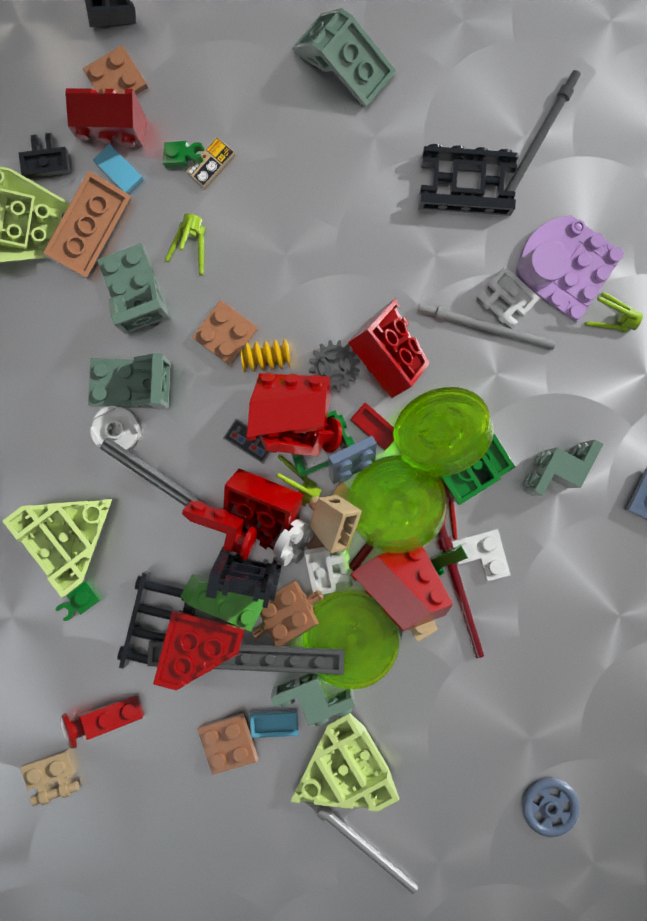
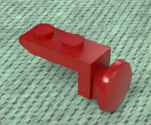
[259,417,342,456]
[182,500,257,561]
[60,695,143,749]

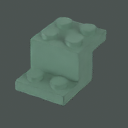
[524,440,603,496]
[271,673,355,726]

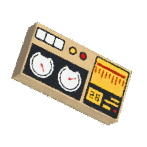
[186,137,235,189]

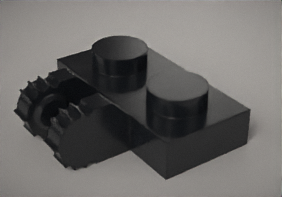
[18,133,70,178]

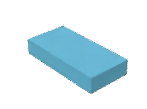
[93,144,143,194]
[249,710,298,738]

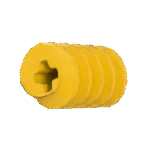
[241,339,291,372]

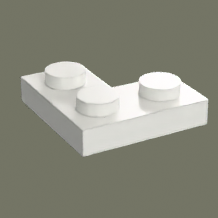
[452,529,511,581]

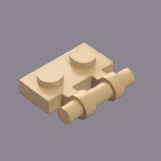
[20,749,80,806]

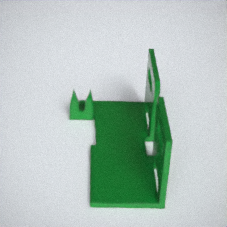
[429,544,468,575]

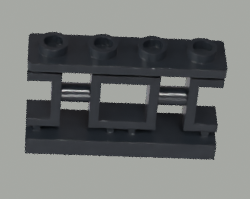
[418,144,519,216]
[205,547,282,608]

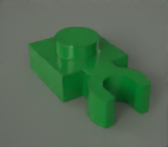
[162,141,205,168]
[55,580,101,621]

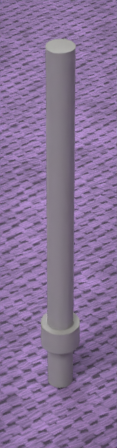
[417,303,556,350]
[305,802,418,894]

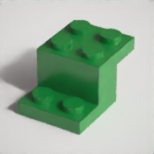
[433,427,515,505]

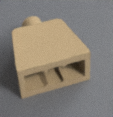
[309,495,362,553]

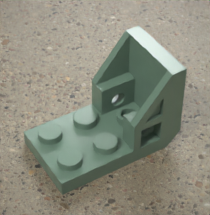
[292,8,396,107]
[97,243,169,334]
[88,354,171,409]

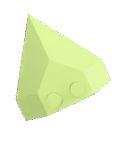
[2,499,112,598]
[290,713,399,812]

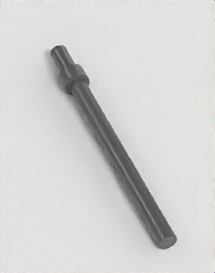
[505,70,581,191]

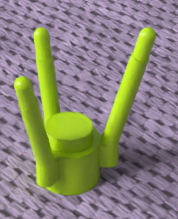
[165,213,205,275]
[585,292,643,333]
[276,455,321,507]

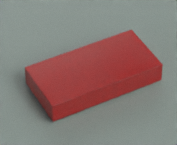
[349,402,400,451]

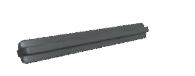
[100,438,204,507]

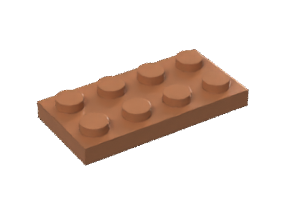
[43,170,131,279]

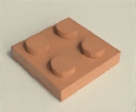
[83,45,148,95]
[192,300,258,367]
[197,713,259,775]

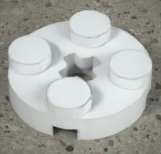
[90,406,140,451]
[273,519,314,566]

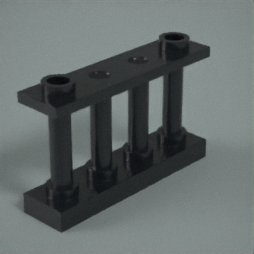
[117,571,196,669]

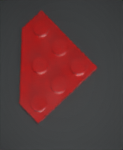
[153,610,245,691]

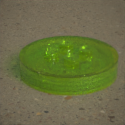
[393,387,494,476]
[348,455,447,553]
[303,590,401,690]

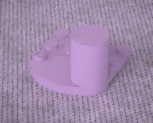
[516,215,624,323]

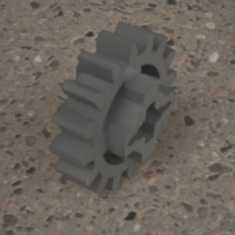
[309,340,360,392]

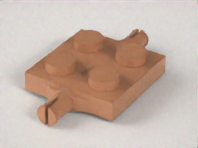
[252,581,324,646]

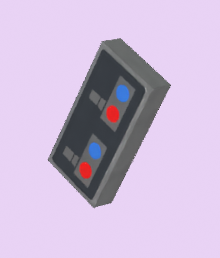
[223,419,271,464]

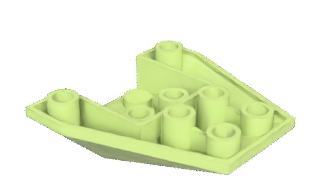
[0,166,70,263]

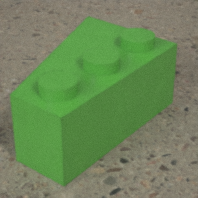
[181,574,264,632]

